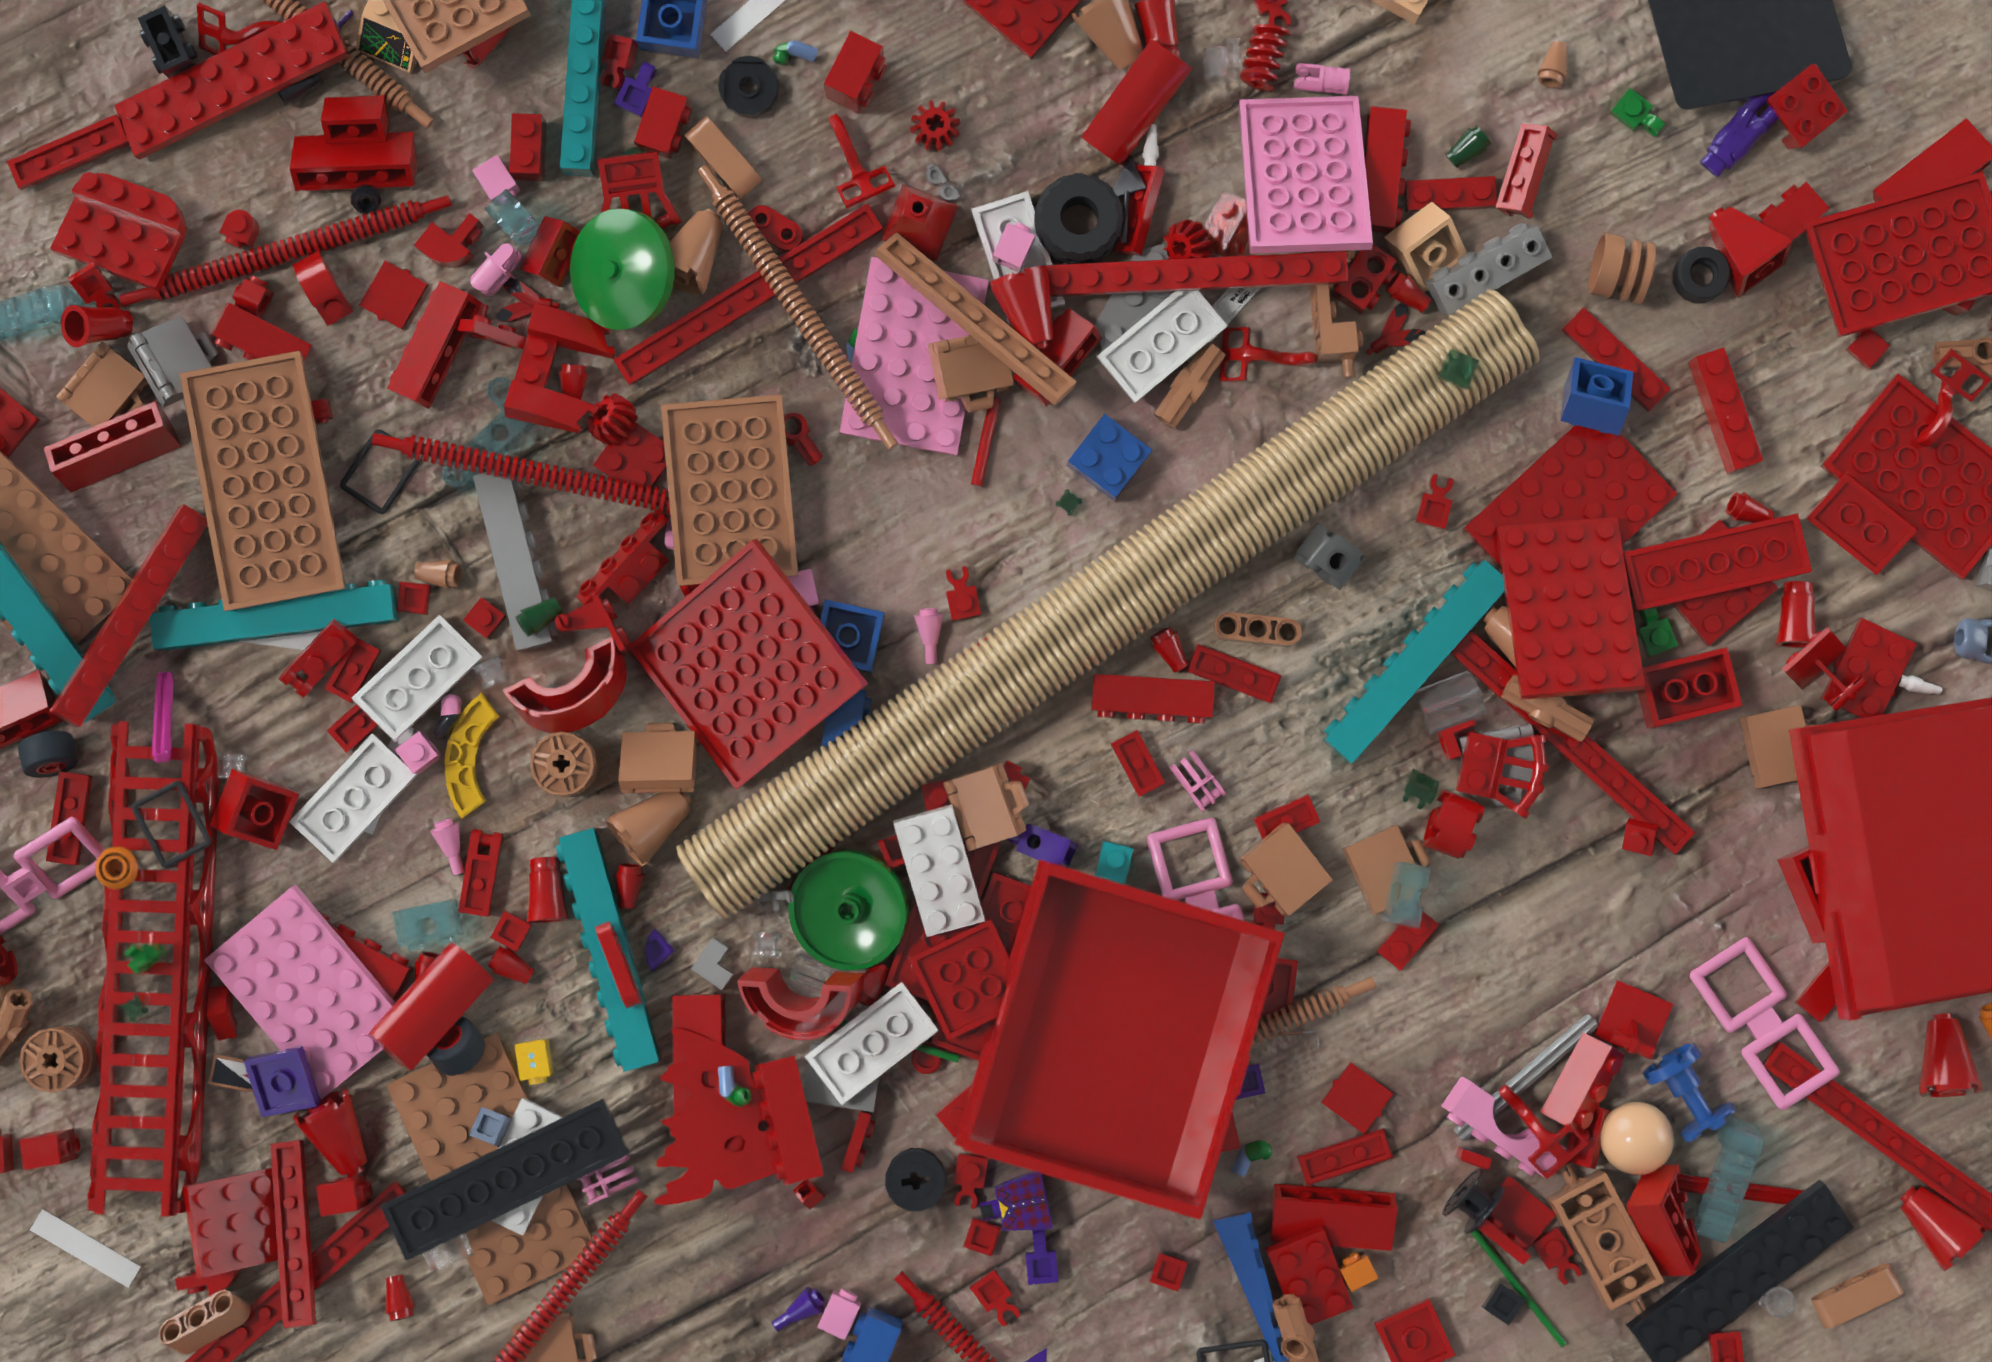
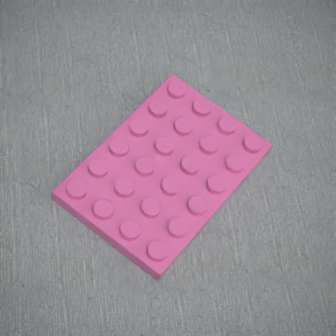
[1239,96,1373,254]
[839,257,989,456]
[204,884,395,1099]

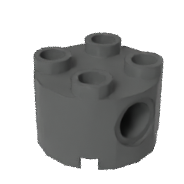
[1294,523,1366,590]

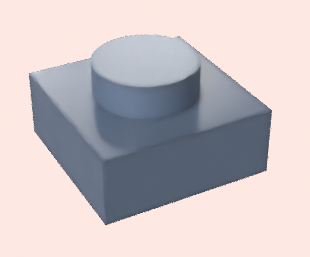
[469,1107,511,1147]

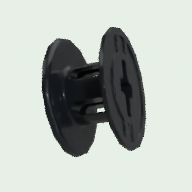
[885,1148,946,1211]
[1442,1168,1505,1235]

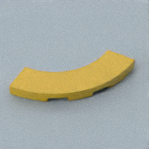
[444,693,500,819]

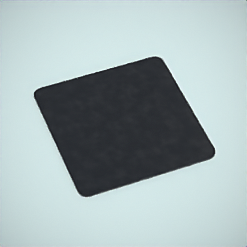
[1648,0,1852,110]

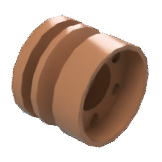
[1588,232,1656,305]
[530,732,600,797]
[19,1025,98,1093]

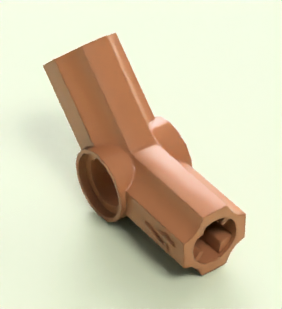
[1933,337,1992,379]
[0,988,33,1060]

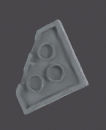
[1094,244,1175,352]

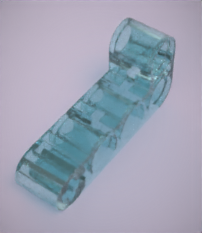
[0,285,86,340]
[442,377,536,491]
[1694,1116,1763,1243]

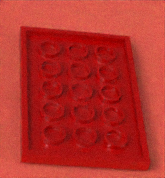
[1804,172,1992,338]
[1820,373,1992,580]
[1463,426,1677,569]
[1496,517,1645,700]

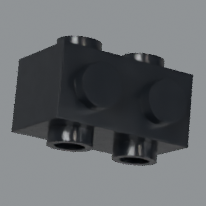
[138,6,198,78]

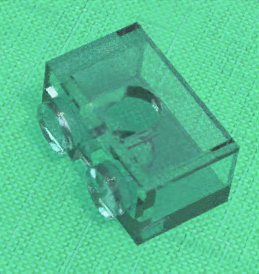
[485,189,539,247]
[1383,862,1431,928]
[392,899,464,952]

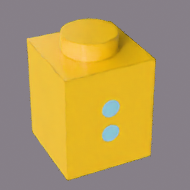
[515,1038,554,1085]

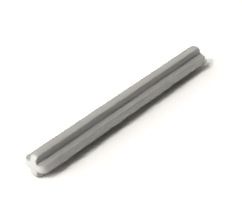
[1454,1014,1598,1141]

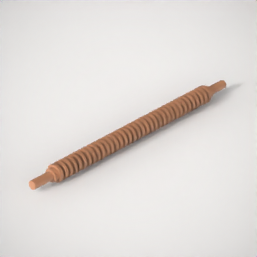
[261,0,434,129]
[698,164,898,450]
[1252,976,1377,1047]

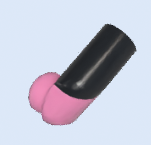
[433,694,462,739]

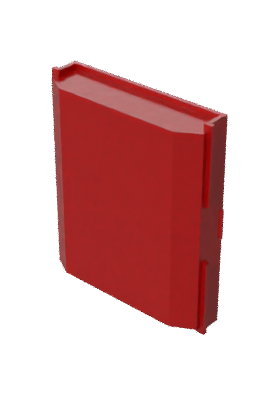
[1789,697,1992,1021]
[954,859,1285,1220]

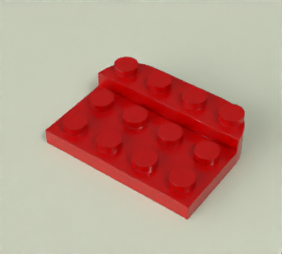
[50,172,187,292]

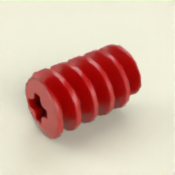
[1239,24,1291,92]

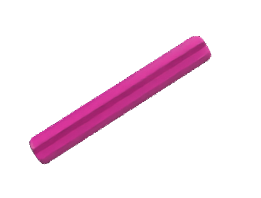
[152,671,174,763]

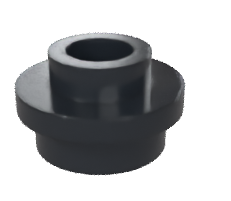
[350,185,381,214]

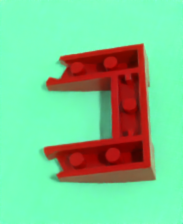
[504,303,615,433]

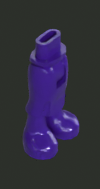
[1700,93,1779,177]

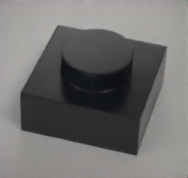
[1482,1282,1526,1326]

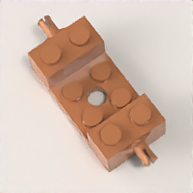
[1306,250,1363,379]
[1546,1162,1664,1315]

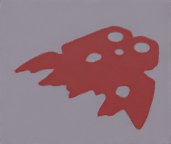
[654,1027,808,1205]

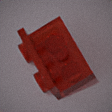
[1203,191,1249,257]

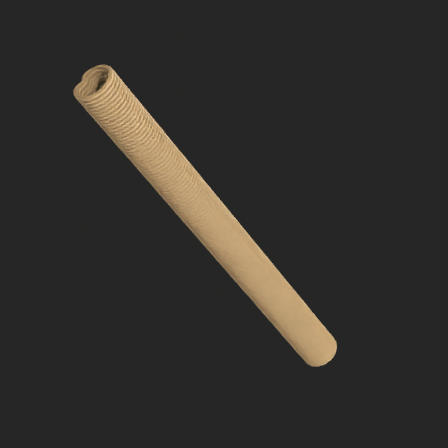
[676,289,1540,920]

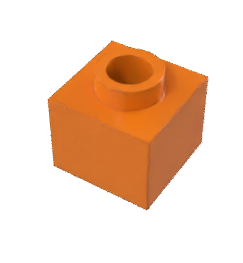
[1338,1252,1378,1292]

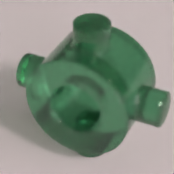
[1056,489,1082,516]
[121,995,149,1022]

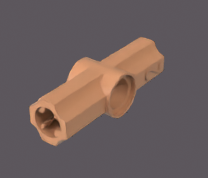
[1154,342,1226,429]
[1501,675,1594,742]
[1272,1294,1319,1362]

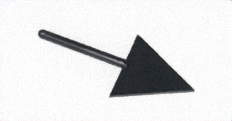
[1113,155,1147,244]

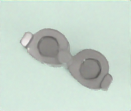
[926,162,960,202]
[757,890,794,911]

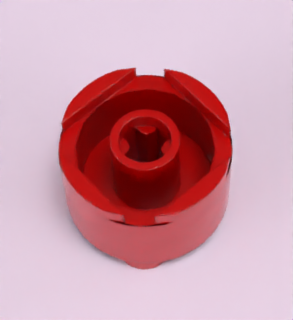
[1423,790,1485,859]

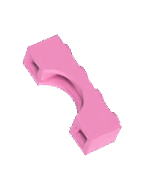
[1441,1076,1566,1178]

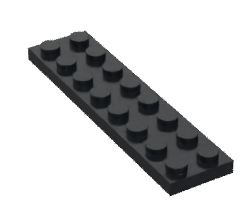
[380,1098,630,1261]
[1626,1179,1854,1362]

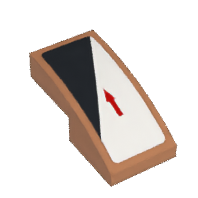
[208,1053,254,1093]

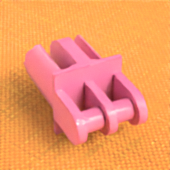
[470,243,523,296]
[1169,749,1226,812]
[577,1155,640,1205]

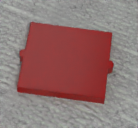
[359,261,428,330]
[1321,1062,1393,1134]

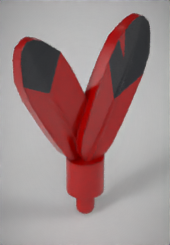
[496,277,560,322]
[1366,303,1426,355]

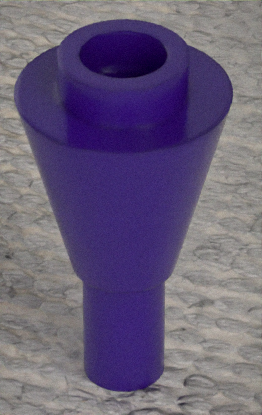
[772,1287,825,1332]

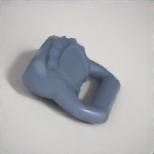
[1954,618,1992,664]

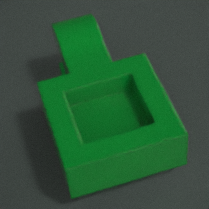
[1610,88,1666,137]
[1637,607,1678,657]
[124,943,167,974]

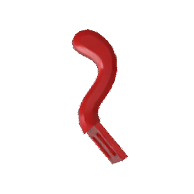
[197,3,281,55]
[829,113,895,209]
[1219,327,1318,382]
[1917,348,1992,446]
[1498,1084,1588,1179]

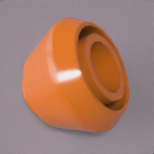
[95,847,138,889]

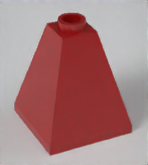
[881,184,958,261]
[1708,206,1792,298]

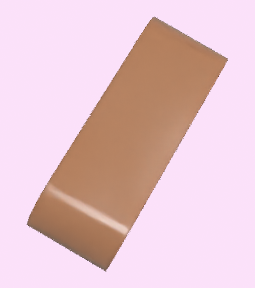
[684,116,763,200]
[1213,612,1302,647]
[1811,1263,1904,1329]
[159,1290,250,1355]

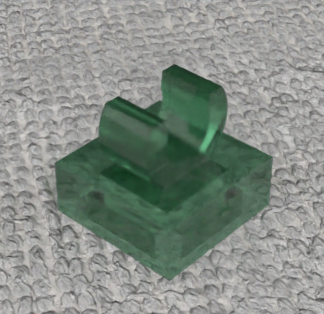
[1437,349,1479,389]
[1403,769,1439,810]

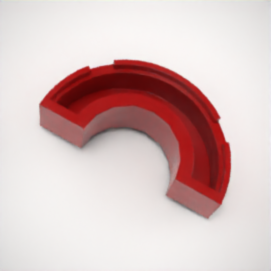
[503,636,627,733]
[737,967,864,1040]

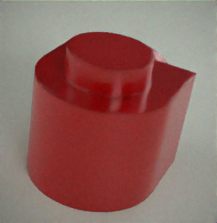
[219,210,259,249]
[233,275,274,317]

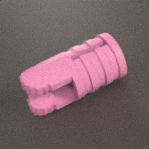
[1294,63,1350,95]

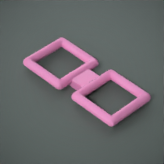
[0,817,105,935]
[1147,817,1245,921]
[1690,937,1840,1110]

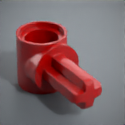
[784,412,823,466]

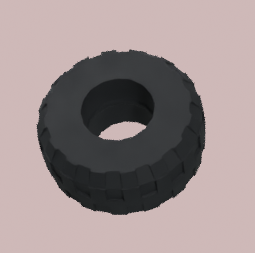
[1034,173,1124,264]

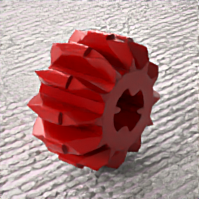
[910,100,960,152]
[1163,219,1214,260]
[586,393,638,446]

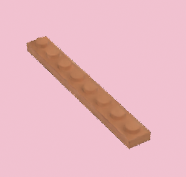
[875,233,1077,406]

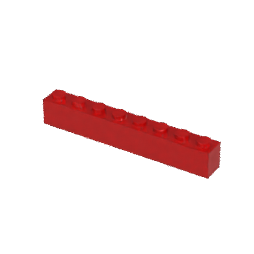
[49,504,208,727]

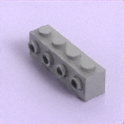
[1425,222,1552,316]

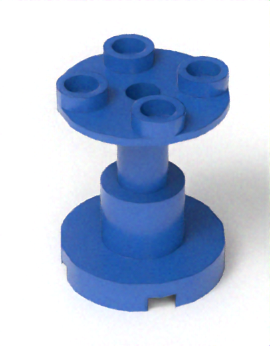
[1642,1043,1735,1142]

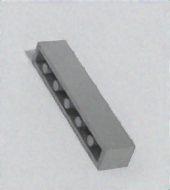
[473,471,559,652]

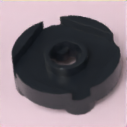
[718,56,779,117]

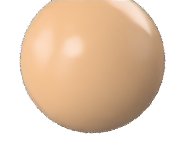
[1600,1102,1674,1175]

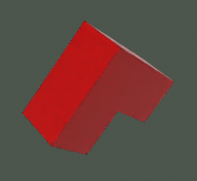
[207,985,238,1041]

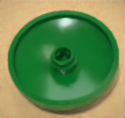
[570,209,674,330]
[788,849,909,971]

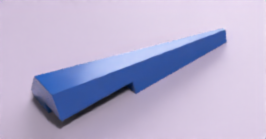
[1212,1211,1288,1362]

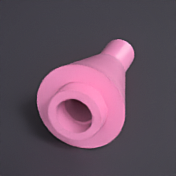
[914,608,944,664]
[430,818,465,875]

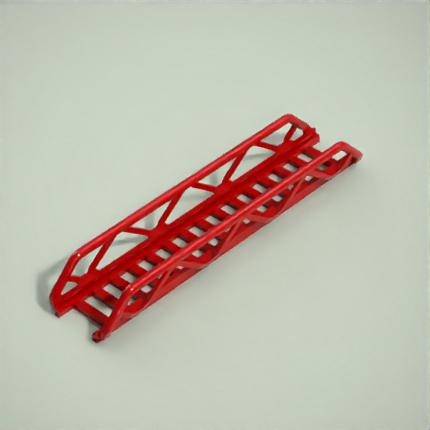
[87,721,220,1217]

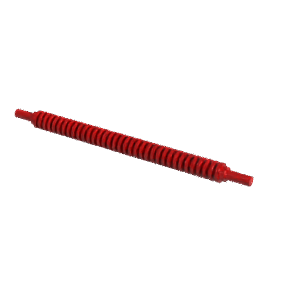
[119,195,452,307]
[372,433,670,514]
[492,1189,648,1362]
[894,1271,996,1362]

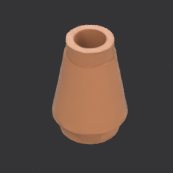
[1537,41,1569,88]
[414,560,462,589]

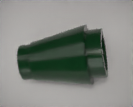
[1446,125,1491,168]
[515,597,563,637]

